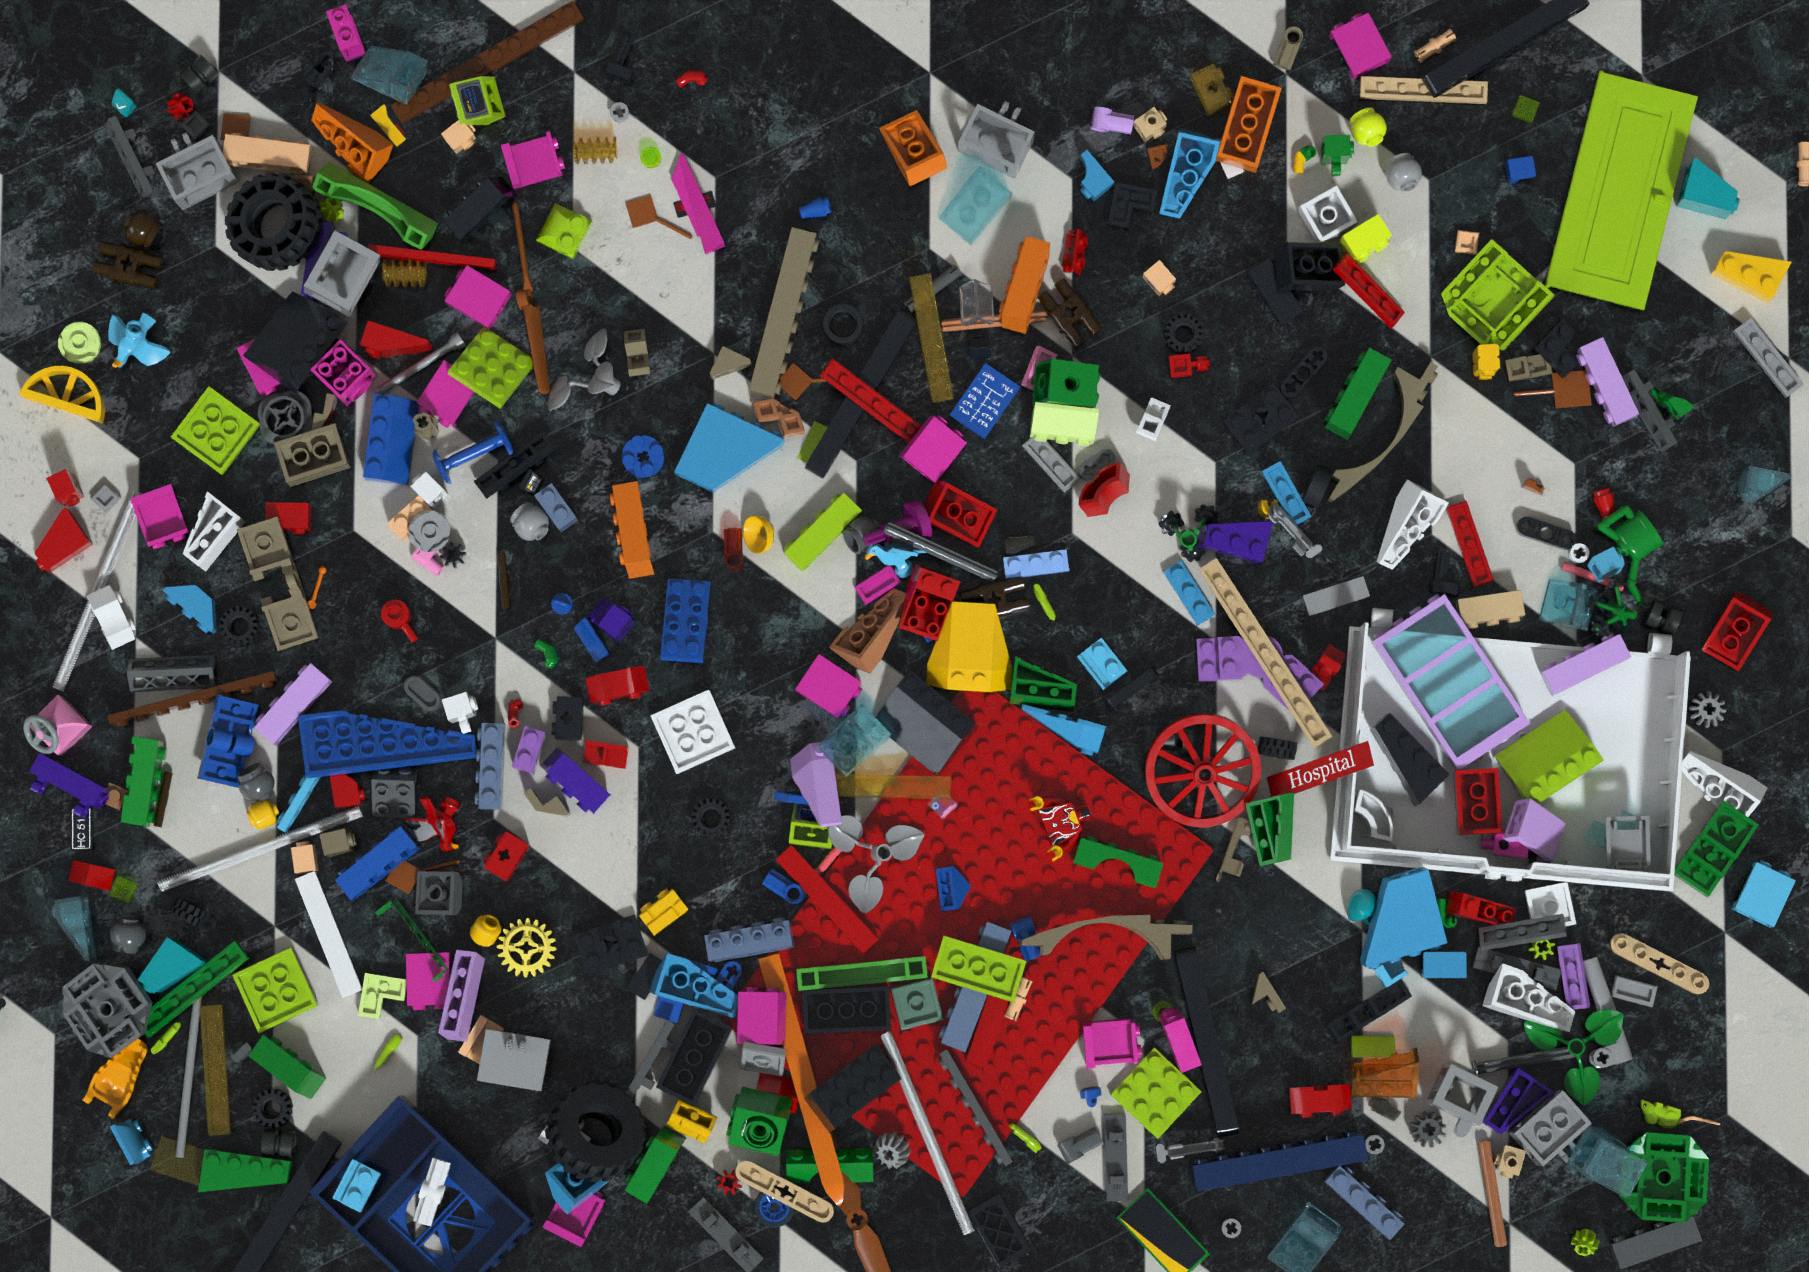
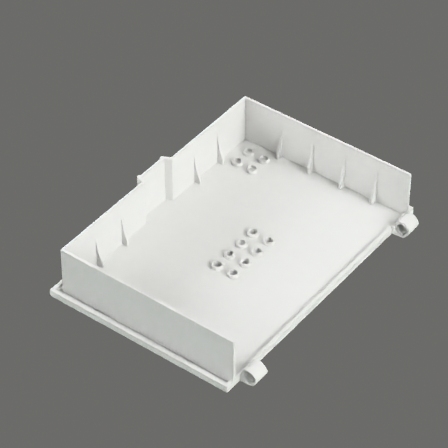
[1330,608,1691,892]

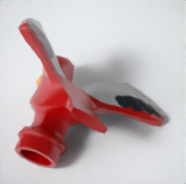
[403,797,459,851]

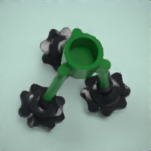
[1158,504,1219,562]

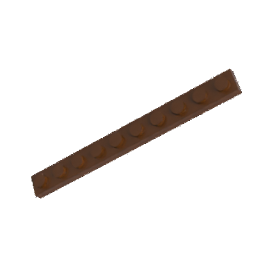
[391,1,584,125]

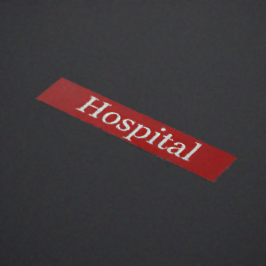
[1267,741,1374,797]

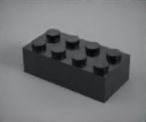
[803,987,891,1034]
[656,1009,733,1106]
[804,1044,902,1133]

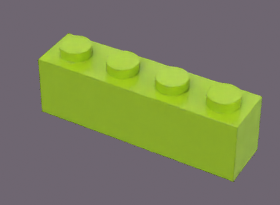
[784,493,862,573]

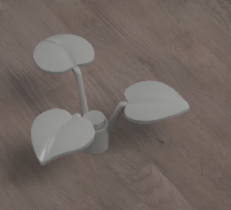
[548,328,621,411]
[828,815,924,913]

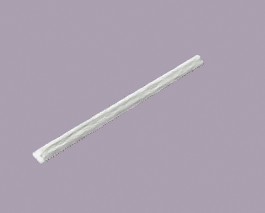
[52,491,142,691]
[157,806,363,891]
[881,1031,974,1235]

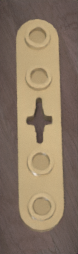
[1609,934,1709,994]
[735,1160,834,1222]

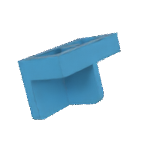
[1421,952,1467,978]

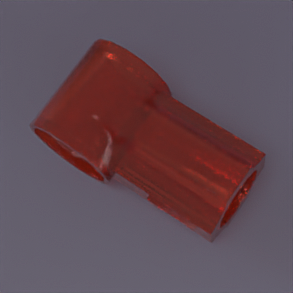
[724,528,744,572]

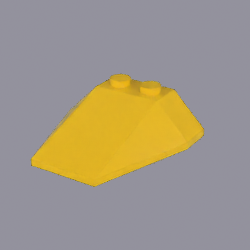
[926,601,1013,692]

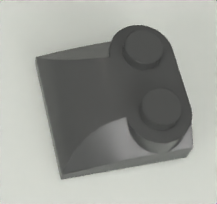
[415,871,463,916]

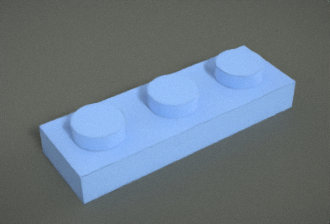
[1003,550,1069,579]

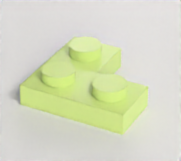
[358,973,407,1019]

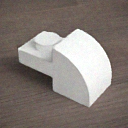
[1136,397,1171,442]

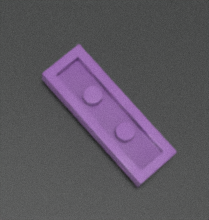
[1557,943,1590,1010]

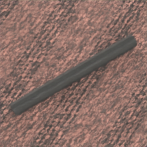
[883,522,998,582]

